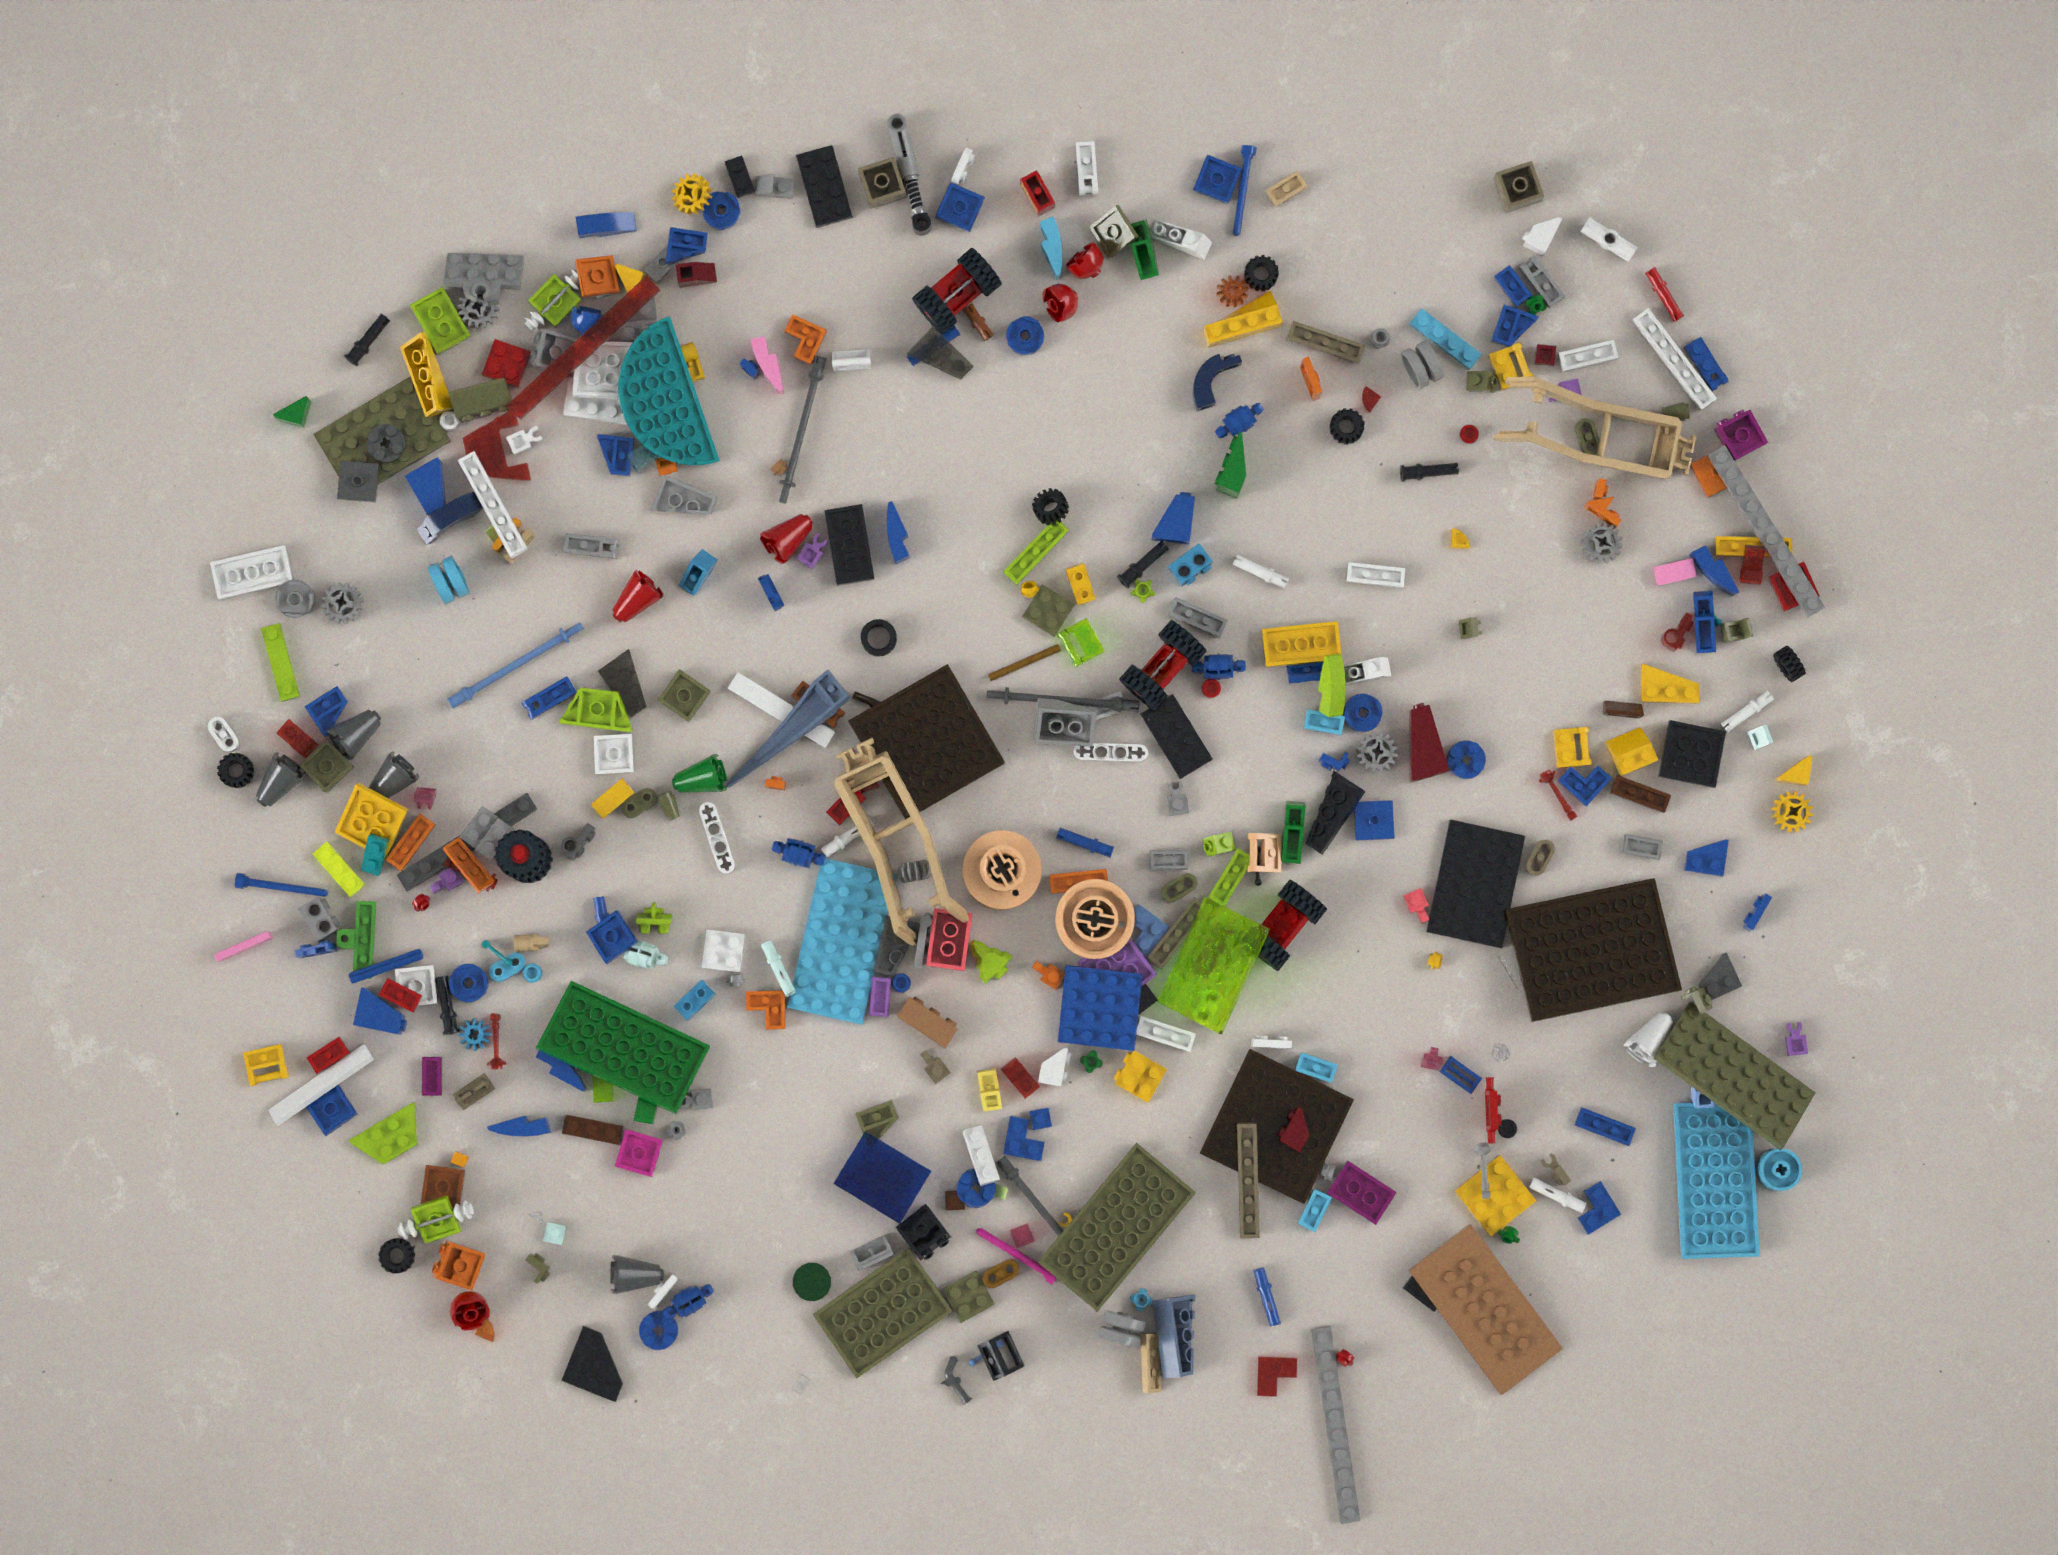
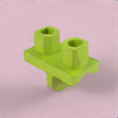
[636,902,672,934]

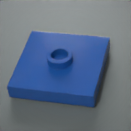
[1193,155,1242,204]
[935,182,985,232]
[1354,800,1395,841]
[586,910,638,964]
[306,1084,358,1136]

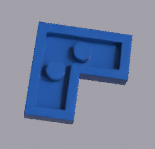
[1558,765,1612,807]
[1003,1116,1045,1161]
[1578,1181,1621,1235]

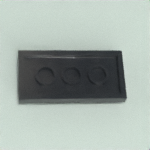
[796,145,853,228]
[825,504,875,586]
[1140,694,1213,779]

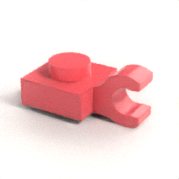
[1403,888,1429,924]

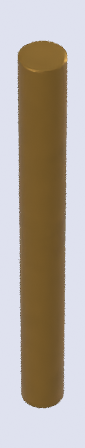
[988,644,1061,681]

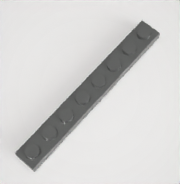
[397,793,538,892]

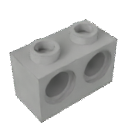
[298,897,340,942]

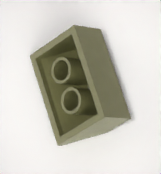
[448,378,514,422]

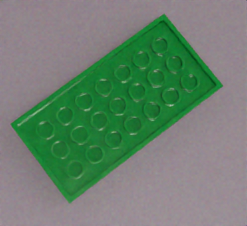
[536,981,710,1114]

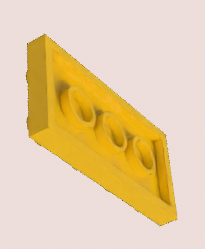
[1262,621,1342,667]

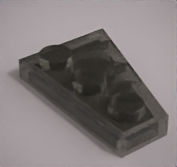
[906,326,974,380]
[598,649,647,718]

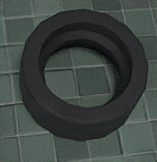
[860,619,897,656]

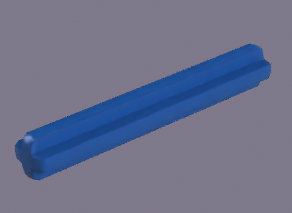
[348,949,423,984]

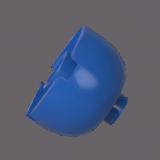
[571,306,610,338]

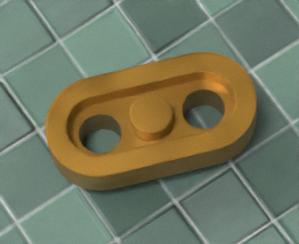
[983,1259,1019,1288]

